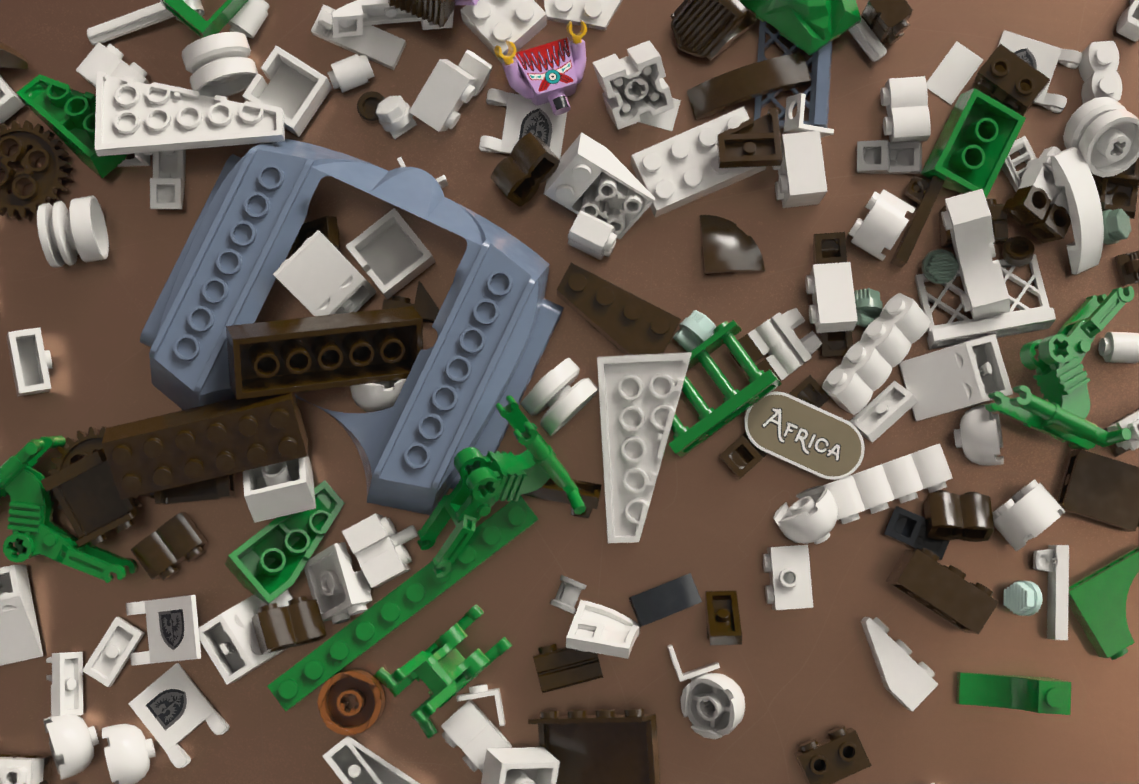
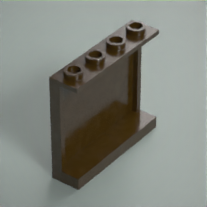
[528,708,661,784]

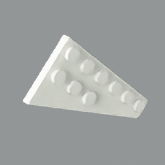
[95,71,285,156]
[597,352,692,543]

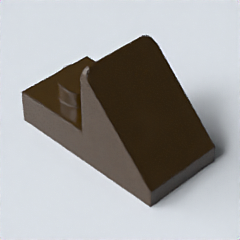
[292,216,340,255]
[382,281,439,324]
[705,591,742,645]

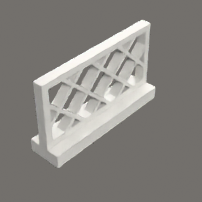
[915,254,1056,350]

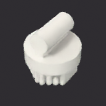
[376,96,417,139]

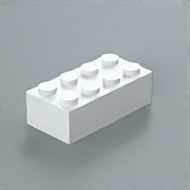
[631,106,767,217]

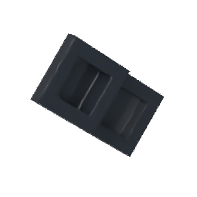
[884,506,950,561]
[629,573,702,627]

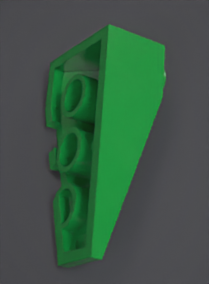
[16,74,127,179]
[225,480,345,605]

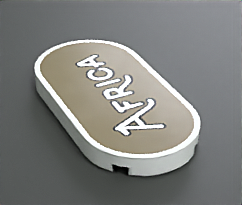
[744,391,865,480]

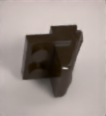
[670,0,758,61]

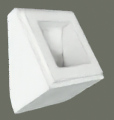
[458,49,493,96]

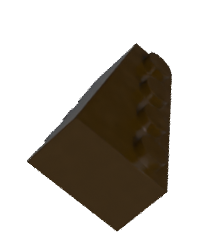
[557,263,681,355]

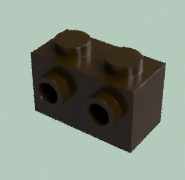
[974,43,1050,116]
[794,726,872,784]

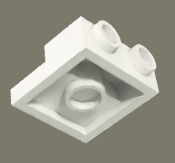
[304,542,372,625]

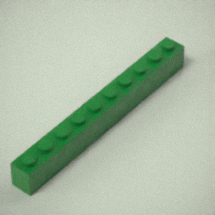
[267,495,539,712]

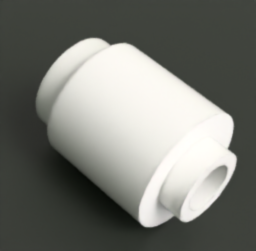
[228,0,270,39]
[327,54,375,93]
[1099,332,1139,364]

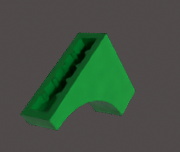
[1068,546,1139,660]
[956,672,1071,715]

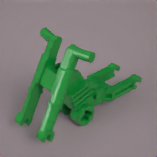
[985,286,1134,450]
[417,395,586,578]
[0,435,138,583]
[373,604,512,739]

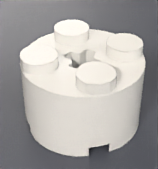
[849,189,916,261]
[992,479,1065,551]

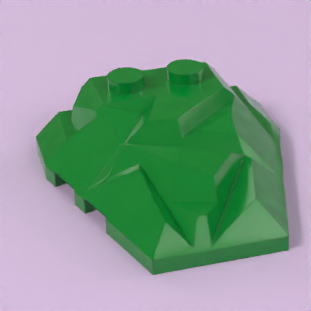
[739,0,861,56]

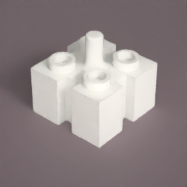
[592,40,675,130]
[342,513,418,588]

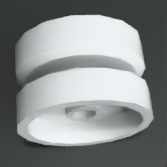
[181,32,258,97]
[1063,97,1139,177]
[521,358,599,436]

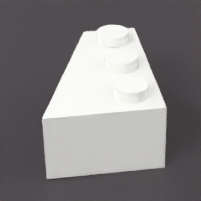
[323,736,420,784]

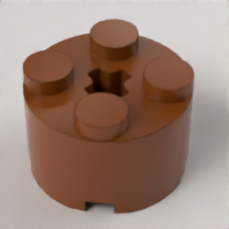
[317,669,385,736]

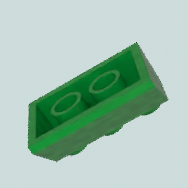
[921,88,1026,198]

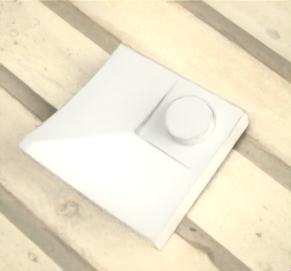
[566,600,640,659]

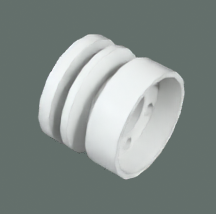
[37,195,109,268]

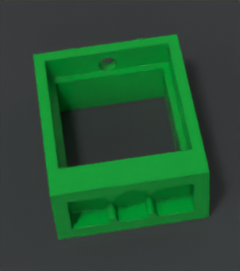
[160,0,248,38]

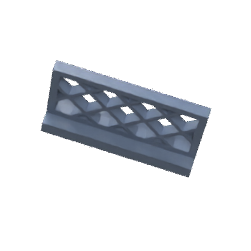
[754,20,833,128]

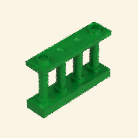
[669,320,782,457]

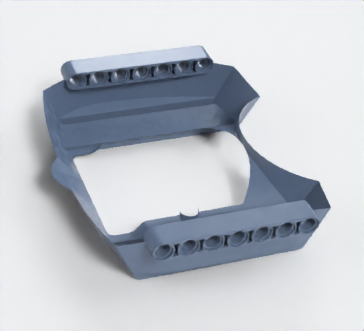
[140,139,564,515]

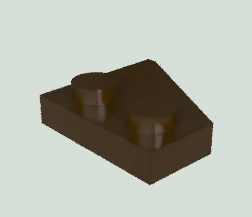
[717,107,782,168]

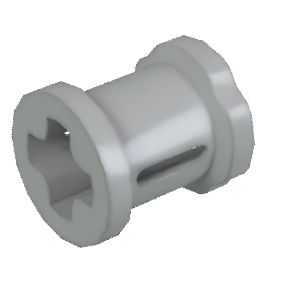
[549,575,587,614]

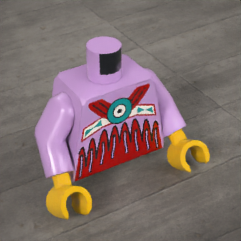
[494,20,587,115]

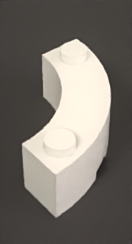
[941,189,1010,321]

